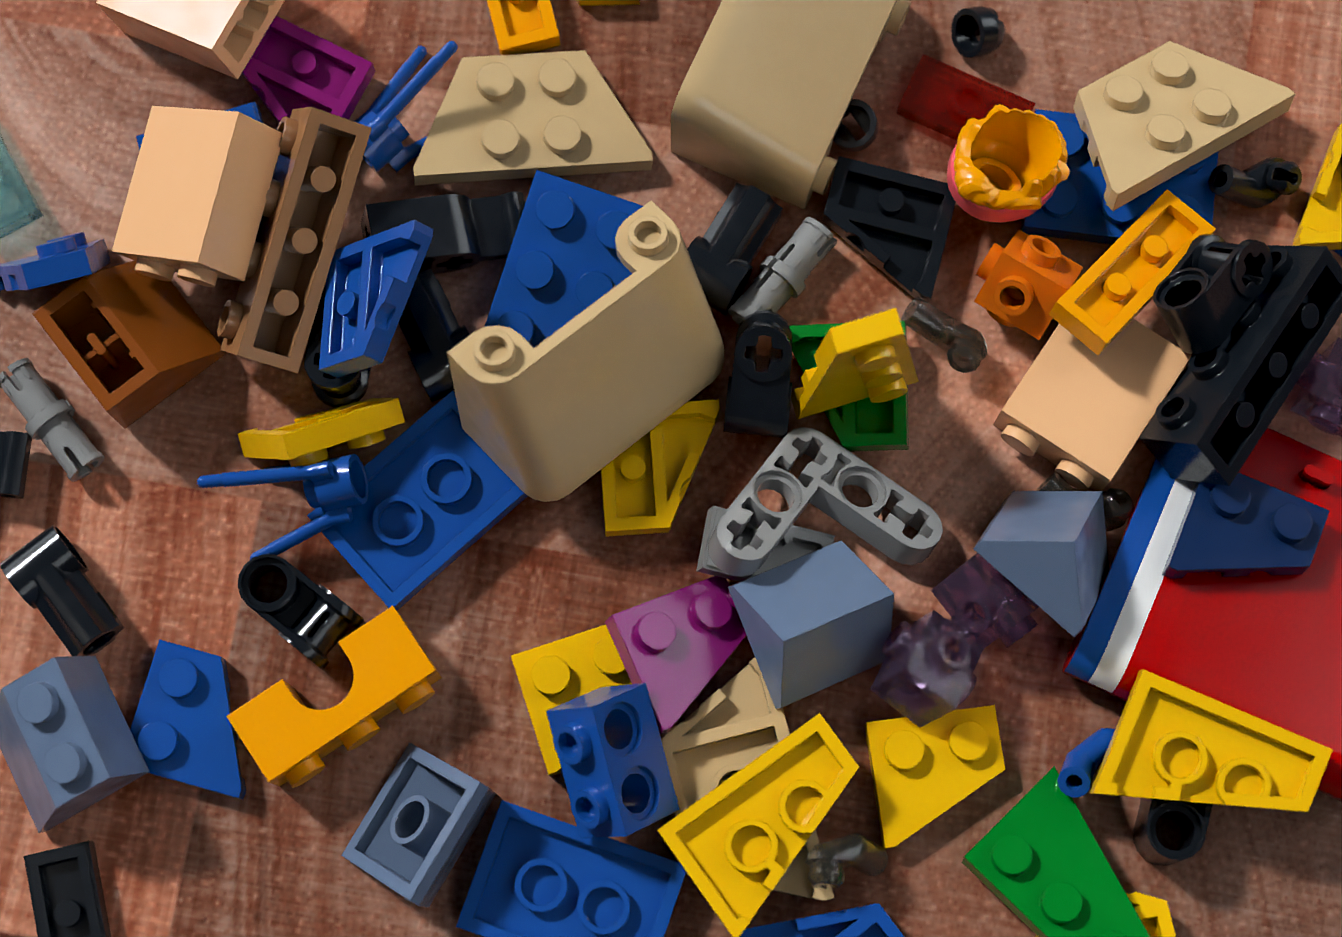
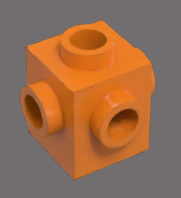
[974,229,1084,340]

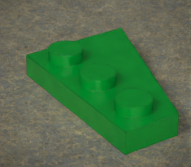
[962,766,1150,937]

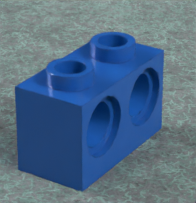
[546,683,680,838]

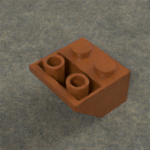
[32,260,227,429]

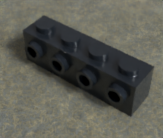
[1139,245,1342,486]

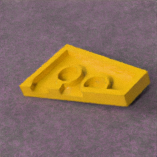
[791,308,919,419]
[1090,669,1333,812]
[657,713,859,937]

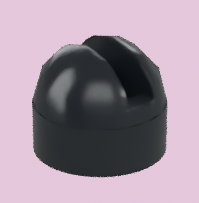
[951,6,1006,58]
[833,99,878,152]

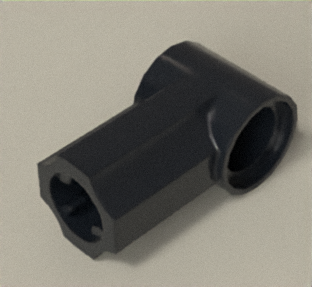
[687,183,783,315]
[398,268,470,403]
[0,525,124,656]

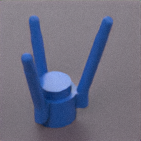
[354,41,458,172]
[197,454,369,560]

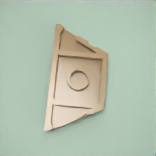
[1073,41,1295,211]
[413,50,653,185]
[661,657,834,901]

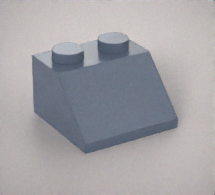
[0,656,150,833]

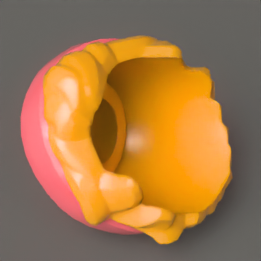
[947,104,1070,223]

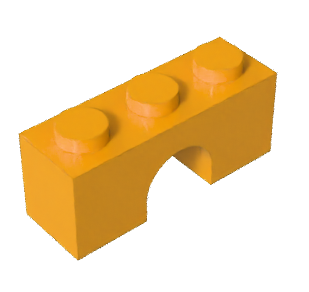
[226,606,442,788]

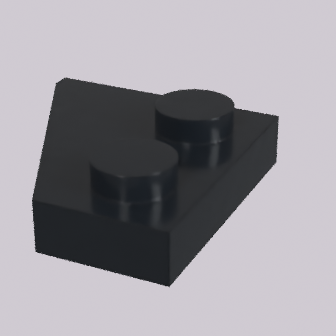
[822,156,956,305]

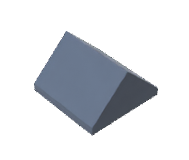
[973,491,1109,637]
[728,540,894,709]
[341,743,496,908]

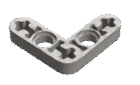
[708,427,943,577]

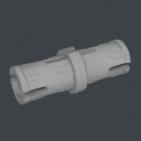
[728,217,837,325]
[0,358,105,482]

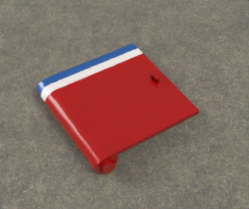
[1062,428,1342,802]

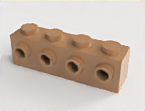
[217,107,372,373]

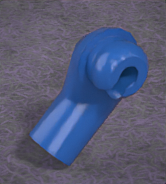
[1058,728,1115,798]

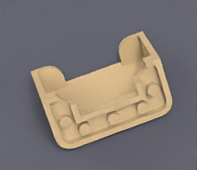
[671,0,911,210]
[447,200,724,502]

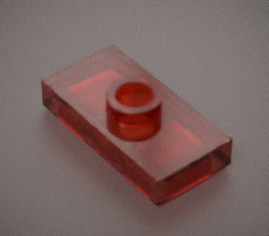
[896,54,1035,140]

